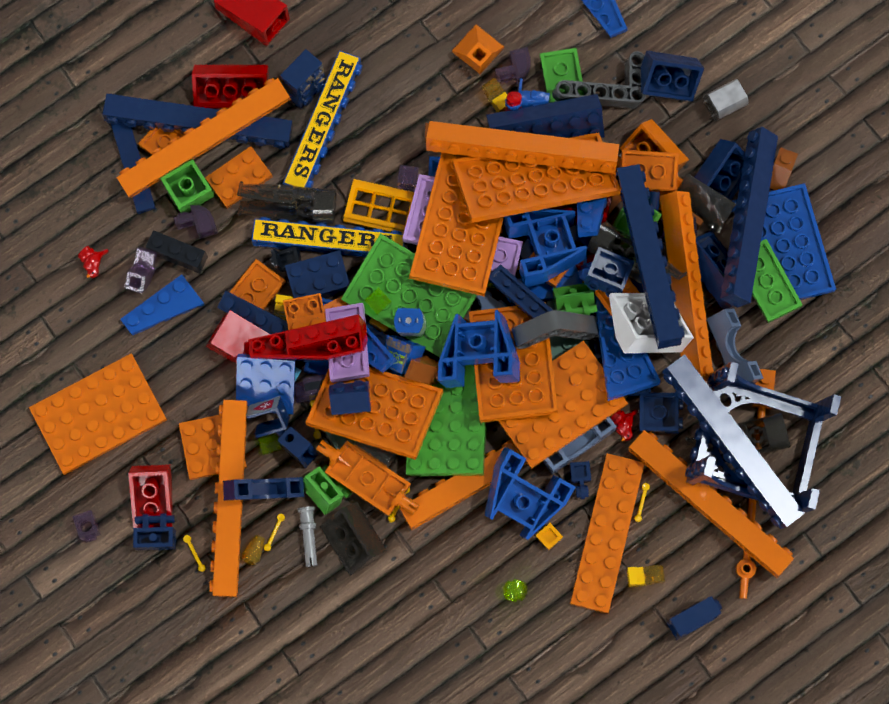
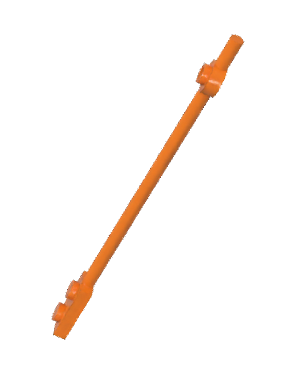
[736,369,776,599]

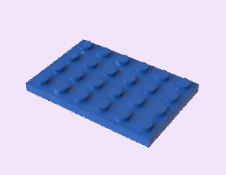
[731,183,836,300]

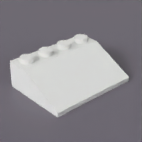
[609,293,694,353]

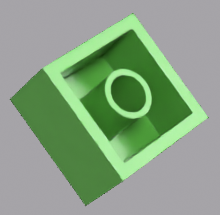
[160,159,214,215]

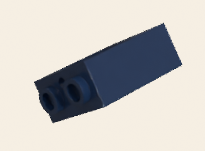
[667,596,722,641]

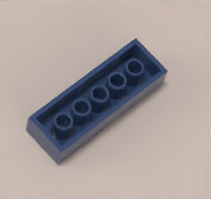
[486,94,605,138]

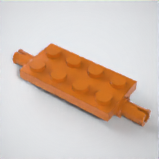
[316,440,419,517]

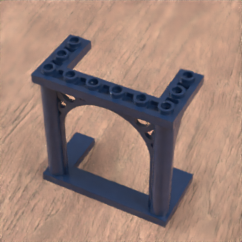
[685,362,841,513]

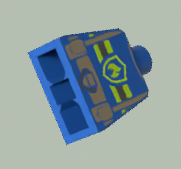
[385,335,426,376]

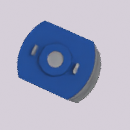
[394,308,426,337]

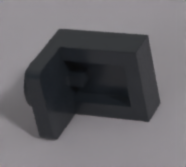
[270,246,302,272]

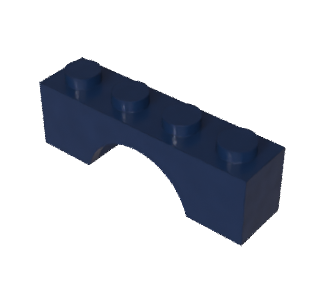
[223,477,304,501]

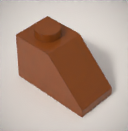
[769,147,798,191]
[404,356,439,385]

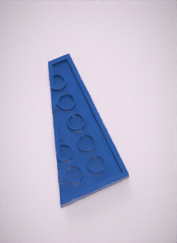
[594,291,661,401]

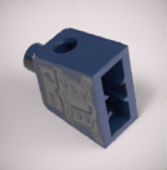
[274,427,318,469]

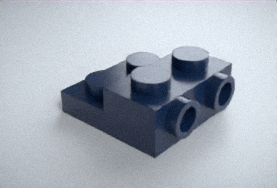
[584,247,635,297]
[640,393,683,434]

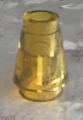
[242,535,265,566]

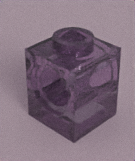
[397,165,419,192]
[72,510,101,542]

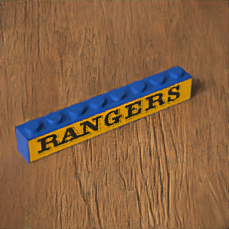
[283,50,363,196]
[252,217,405,257]

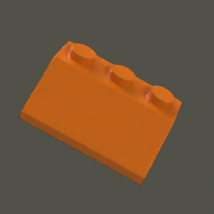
[619,119,689,172]

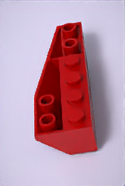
[248,314,368,360]

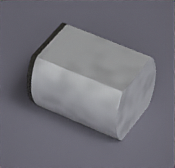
[703,79,748,121]

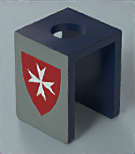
[246,396,290,438]

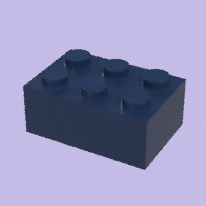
[280,49,326,109]
[285,250,350,299]

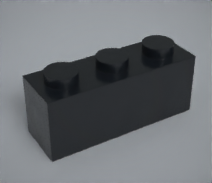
[146,230,208,274]

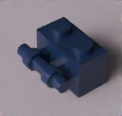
[329,380,371,415]
[133,513,176,550]

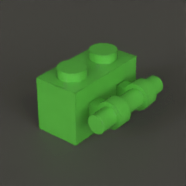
[552,283,597,315]
[303,465,352,515]

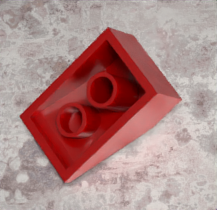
[128,464,173,528]

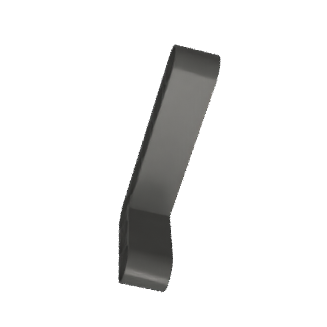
[552,51,646,108]
[512,310,599,349]

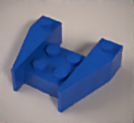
[504,209,587,287]
[438,310,520,388]
[484,447,576,540]

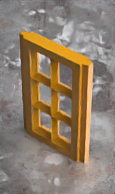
[343,179,414,234]

